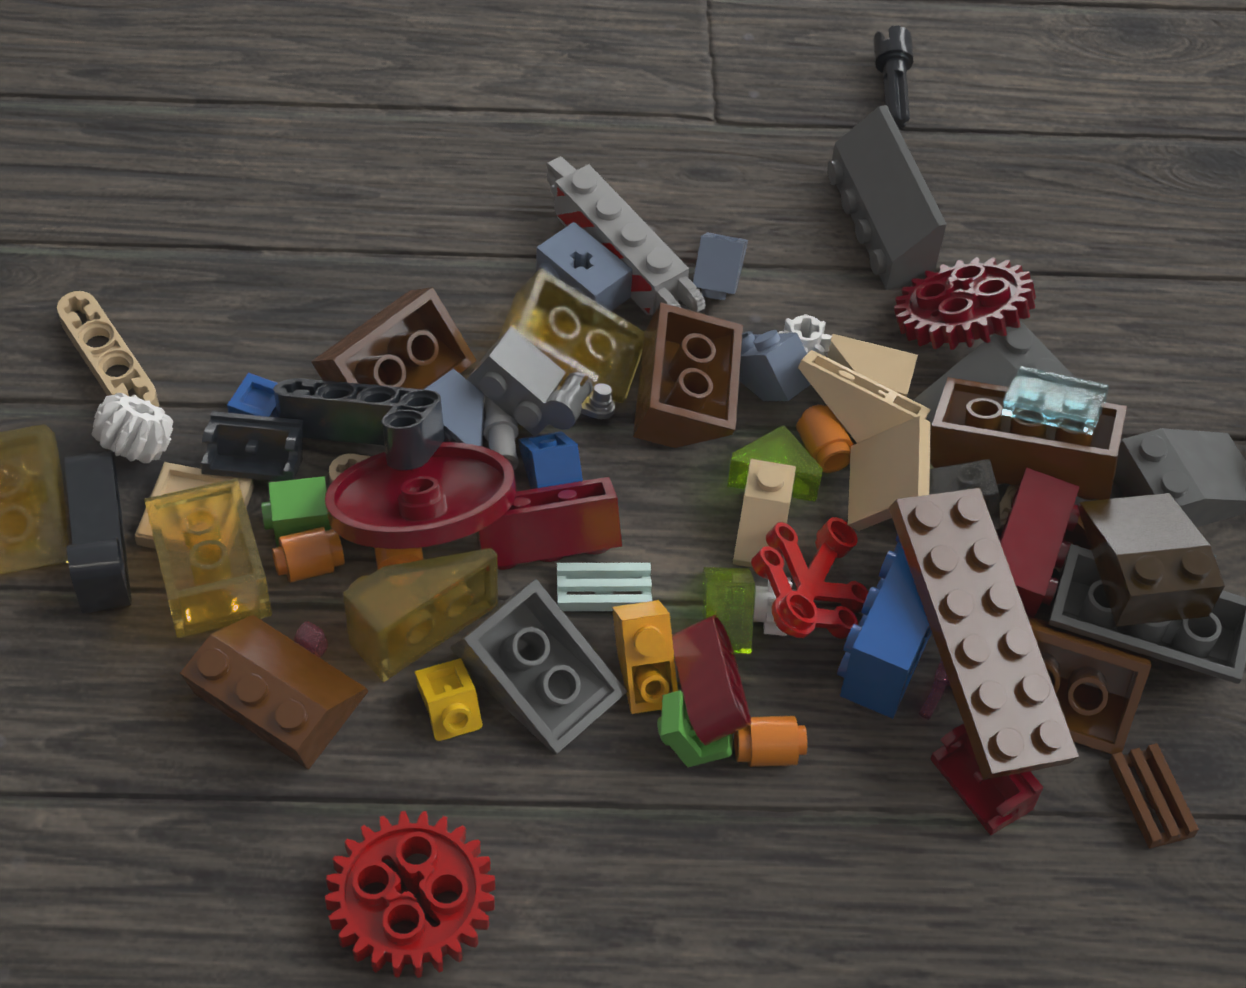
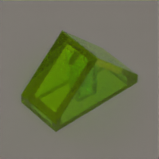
[727,425,823,502]
[703,567,755,653]

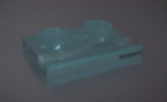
[1002,366,1109,435]

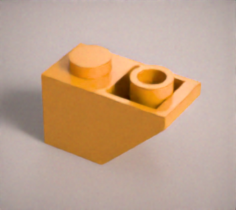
[612,600,678,714]

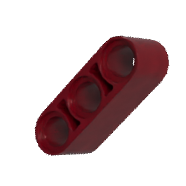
[672,615,752,745]

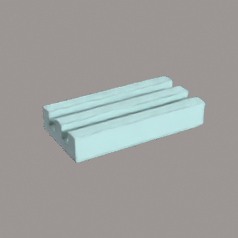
[557,563,652,611]

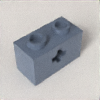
[536,222,633,323]

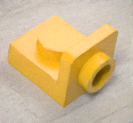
[414,658,482,741]

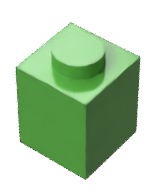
[262,476,331,547]

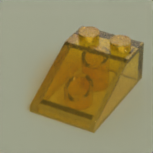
[497,268,644,403]
[0,424,69,575]
[144,478,272,638]
[343,548,498,682]

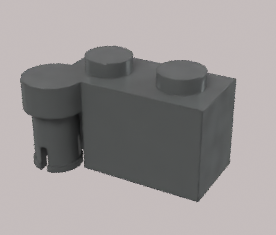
[467,326,593,437]

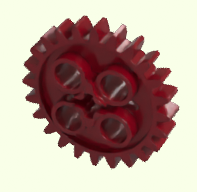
[894,258,1036,350]

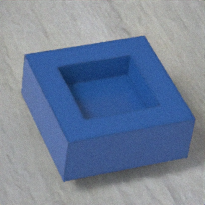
[227,373,278,417]

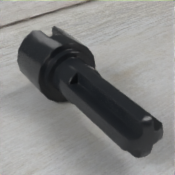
[873,26,914,128]

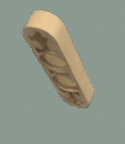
[57,291,159,407]

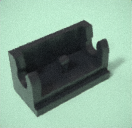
[201,411,303,482]

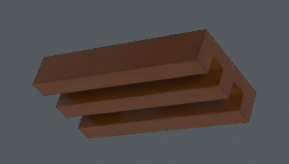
[1109,743,1199,849]

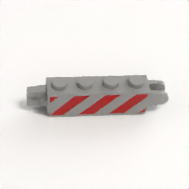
[547,156,706,315]

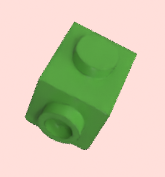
[657,690,733,767]

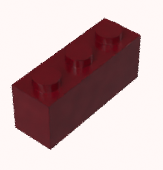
[999,467,1080,617]
[476,477,622,570]

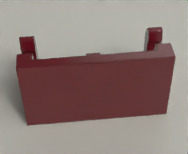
[930,723,1044,836]

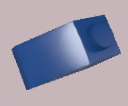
[518,431,583,489]

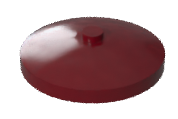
[325,442,516,549]

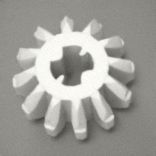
[92,393,173,463]

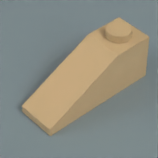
[798,350,931,443]

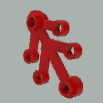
[751,517,869,639]

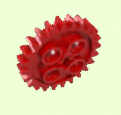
[325,811,495,978]

